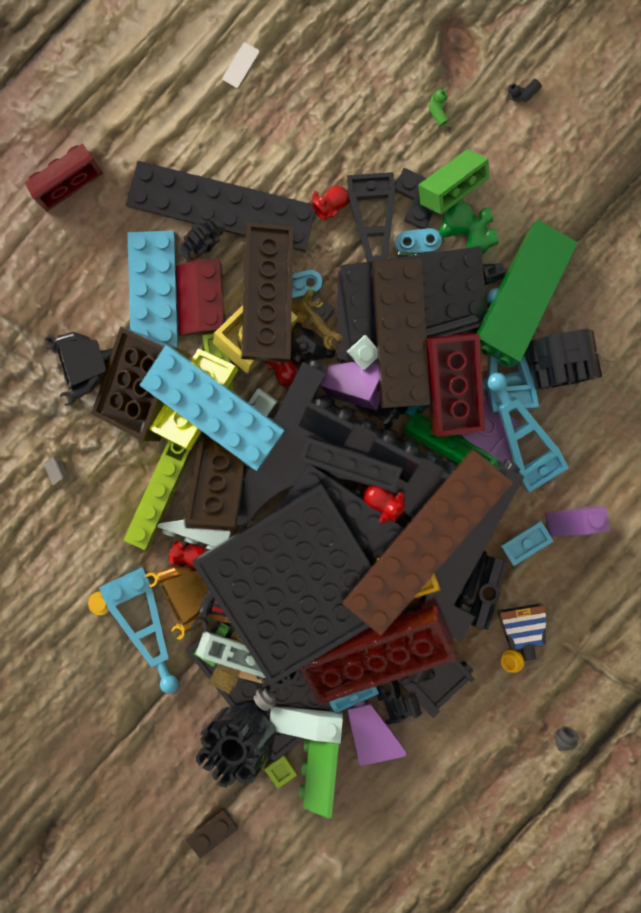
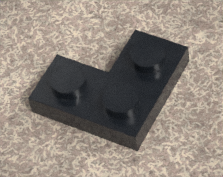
[395,168,434,229]

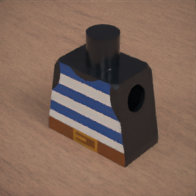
[497,603,546,661]

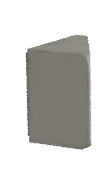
[44,457,69,485]

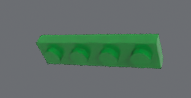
[404,412,498,466]

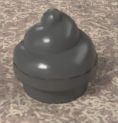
[554,726,579,751]

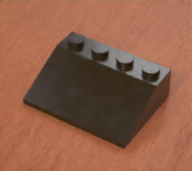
[91,326,190,441]

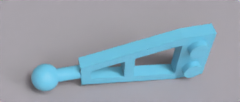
[487,288,539,413]
[487,373,569,492]
[99,567,179,694]

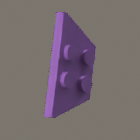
[458,393,520,462]

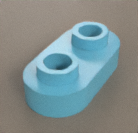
[395,228,442,254]
[292,270,322,300]

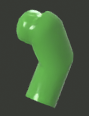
[429,89,449,127]

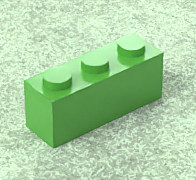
[418,149,489,214]

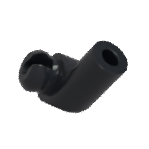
[507,79,542,102]

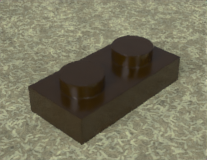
[186,808,238,858]

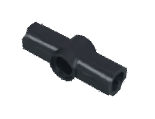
[471,556,508,630]

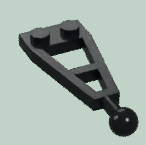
[347,172,395,262]

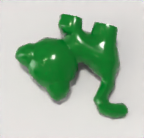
[439,198,499,255]

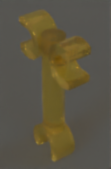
[292,289,343,350]

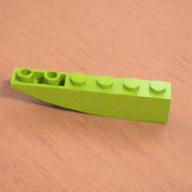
[123,440,195,550]

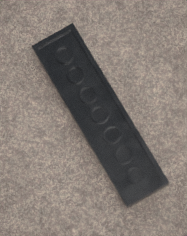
[126,160,315,252]

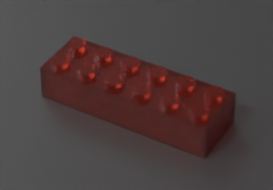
[300,604,456,705]

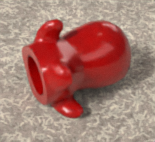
[312,185,349,221]
[264,360,298,387]
[364,485,406,523]
[168,540,207,570]

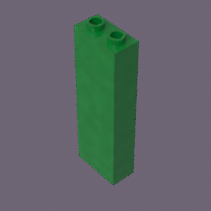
[476,219,578,368]

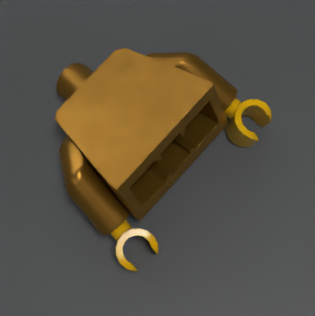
[145,566,209,640]

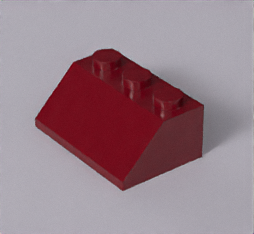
[25,143,103,212]
[176,259,225,336]

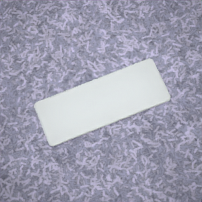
[222,42,259,88]

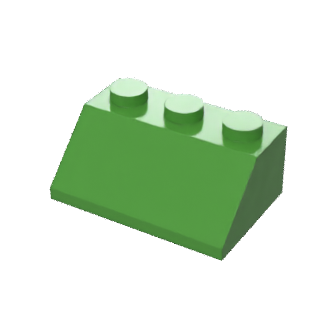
[299,738,339,818]

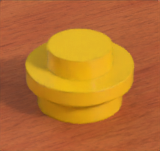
[88,591,109,615]
[501,649,524,673]

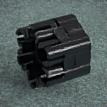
[527,329,602,390]
[196,703,276,788]

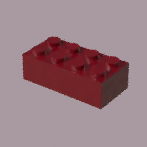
[426,333,485,437]

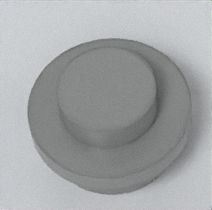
[254,687,276,711]

